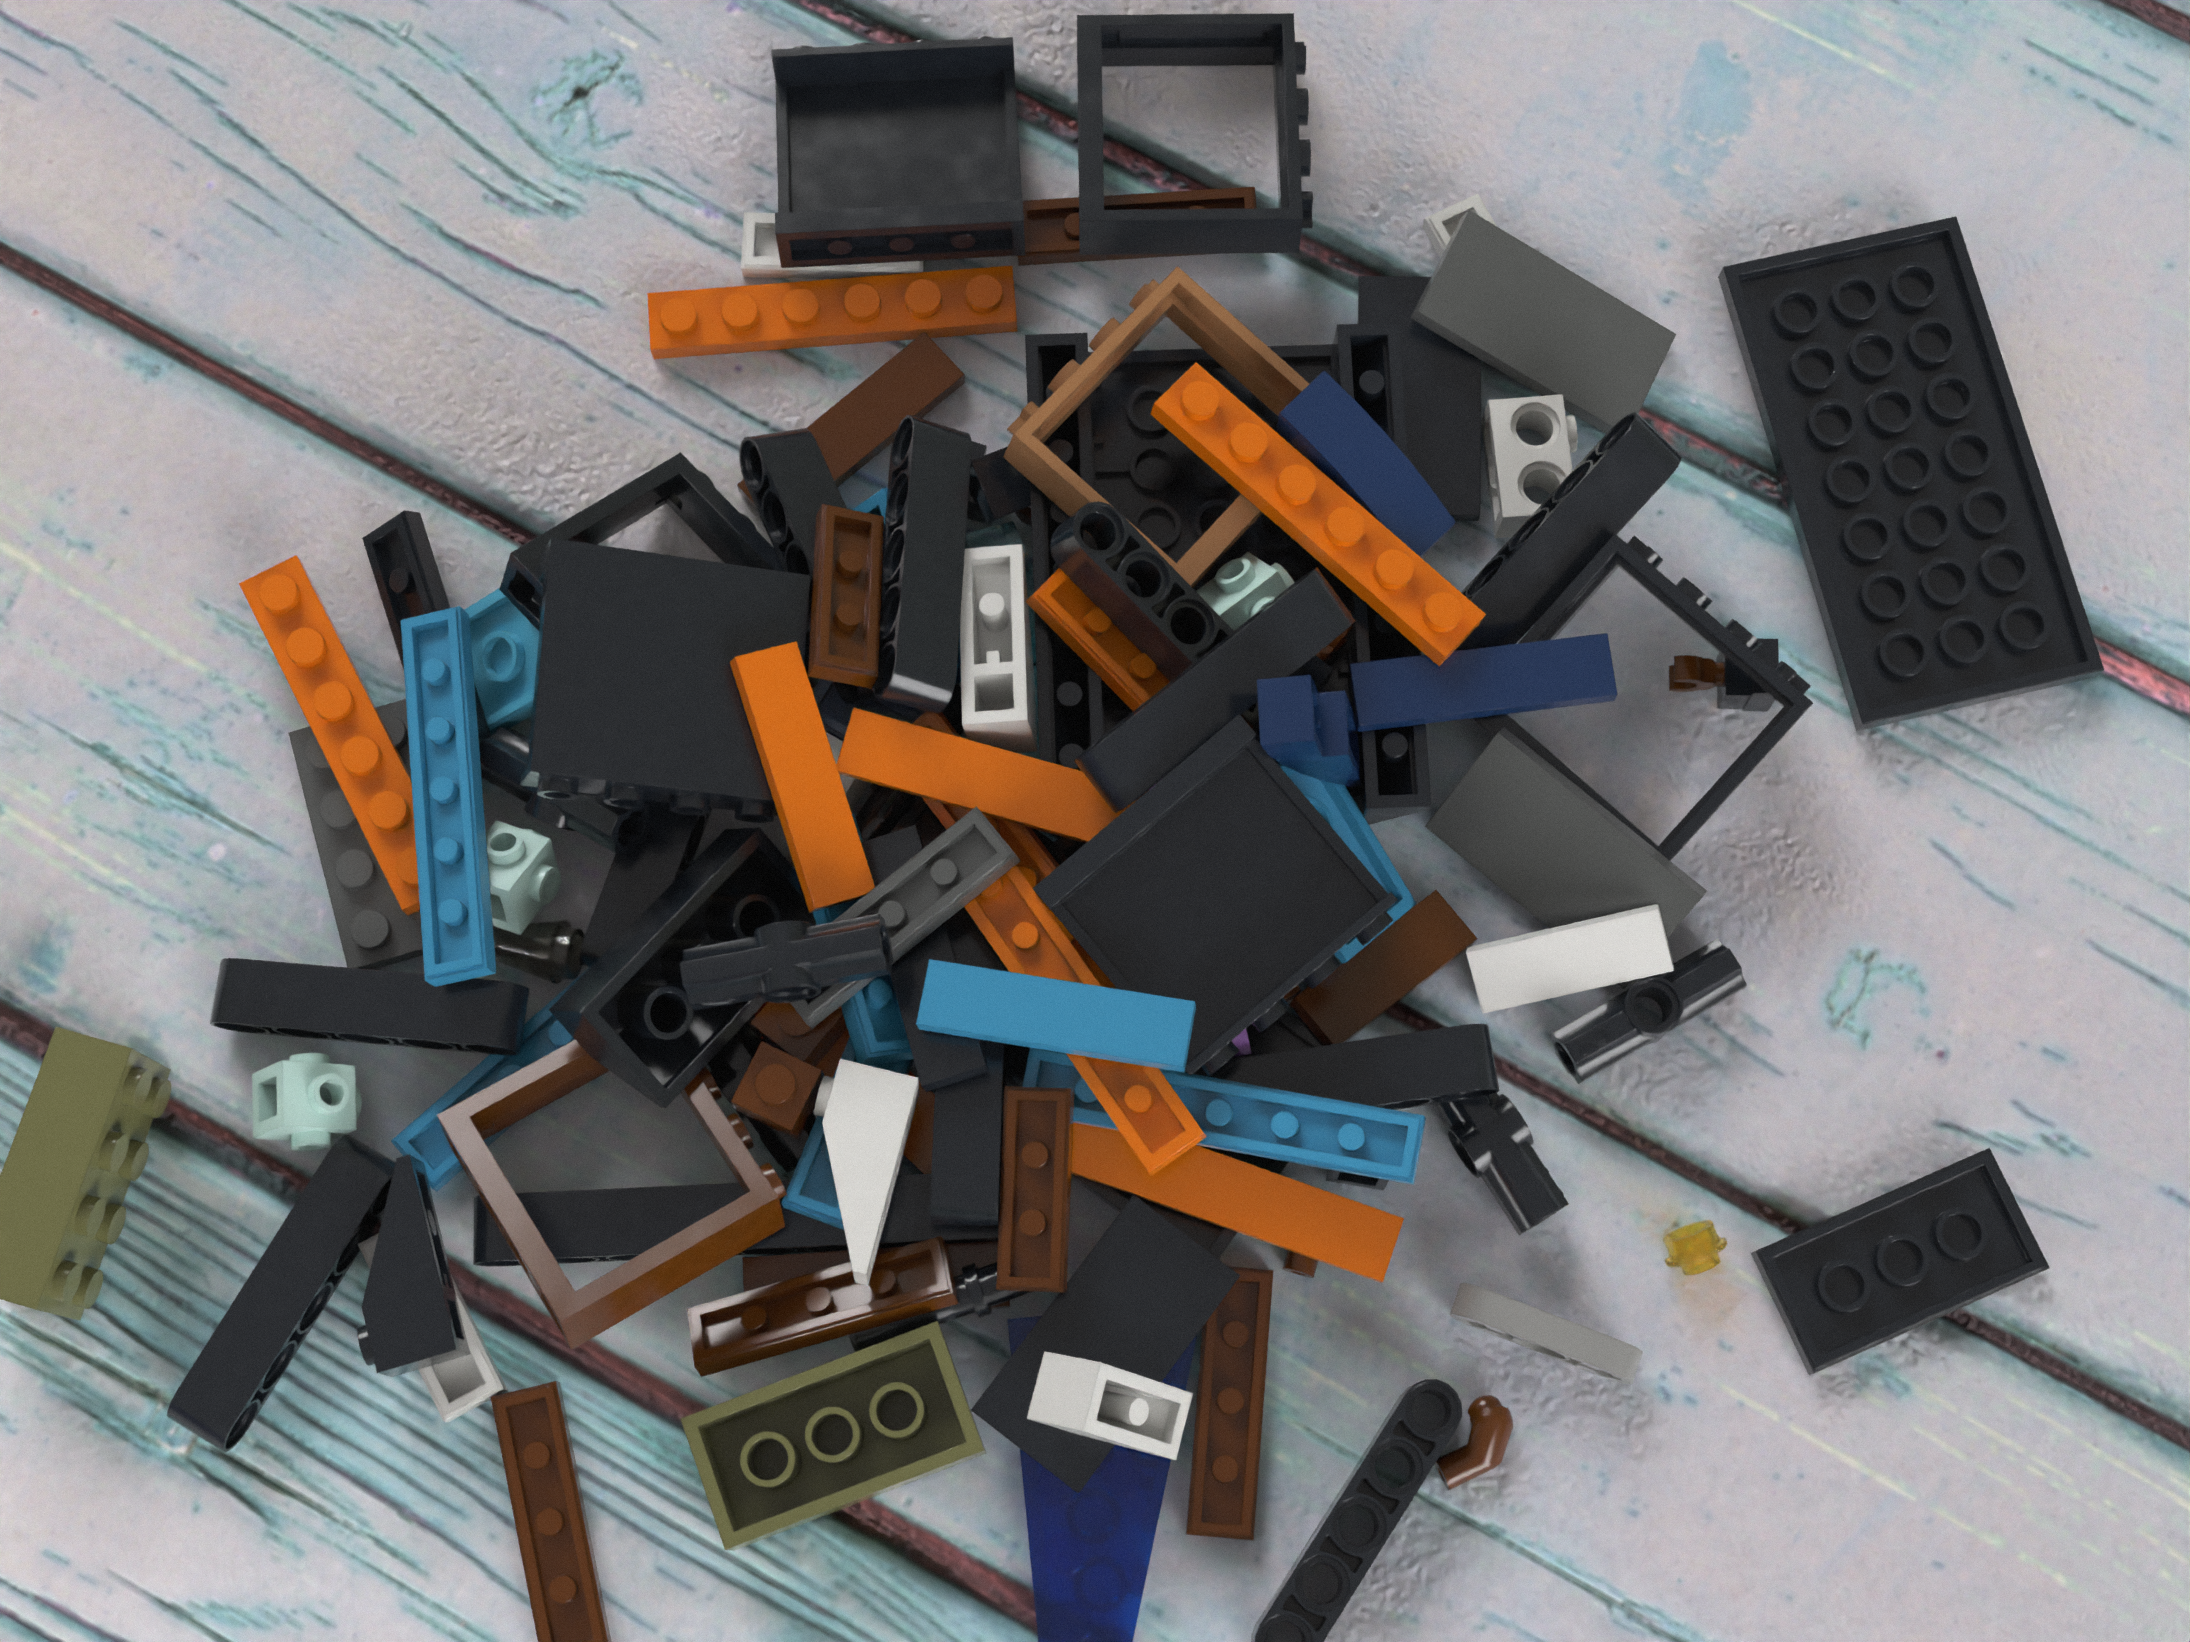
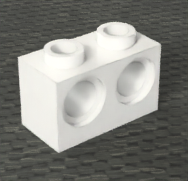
[1481,394,1578,538]

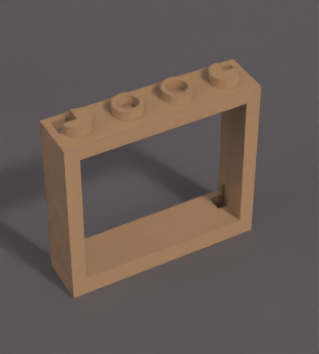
[1003,266,1309,588]

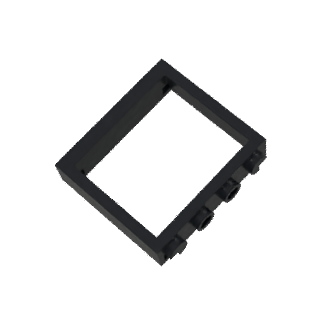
[1077,13,1313,255]
[499,452,810,678]
[1472,534,1813,861]

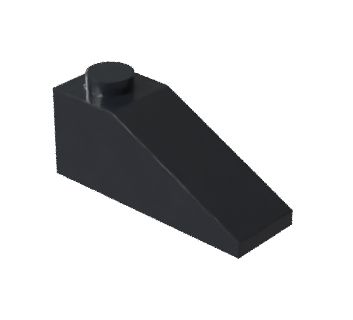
[357,1154,470,1377]

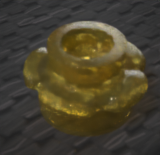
[1663,1220,1727,1275]

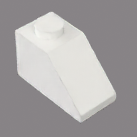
[1027,1351,1193,1460]

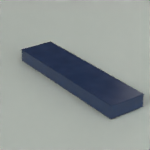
[1349,633,1618,732]

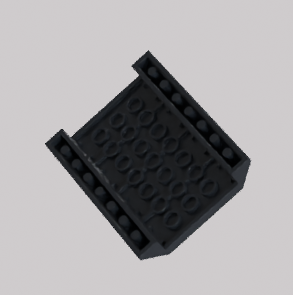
[1025,323,1431,825]

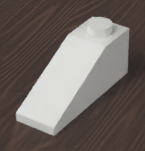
[960,544,1037,753]
[814,1059,919,1286]

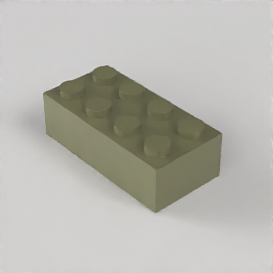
[0,1027,171,1320]
[681,1321,986,1551]

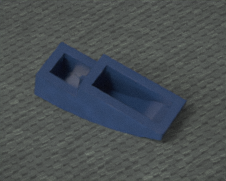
[1275,371,1455,558]
[1257,675,1362,787]

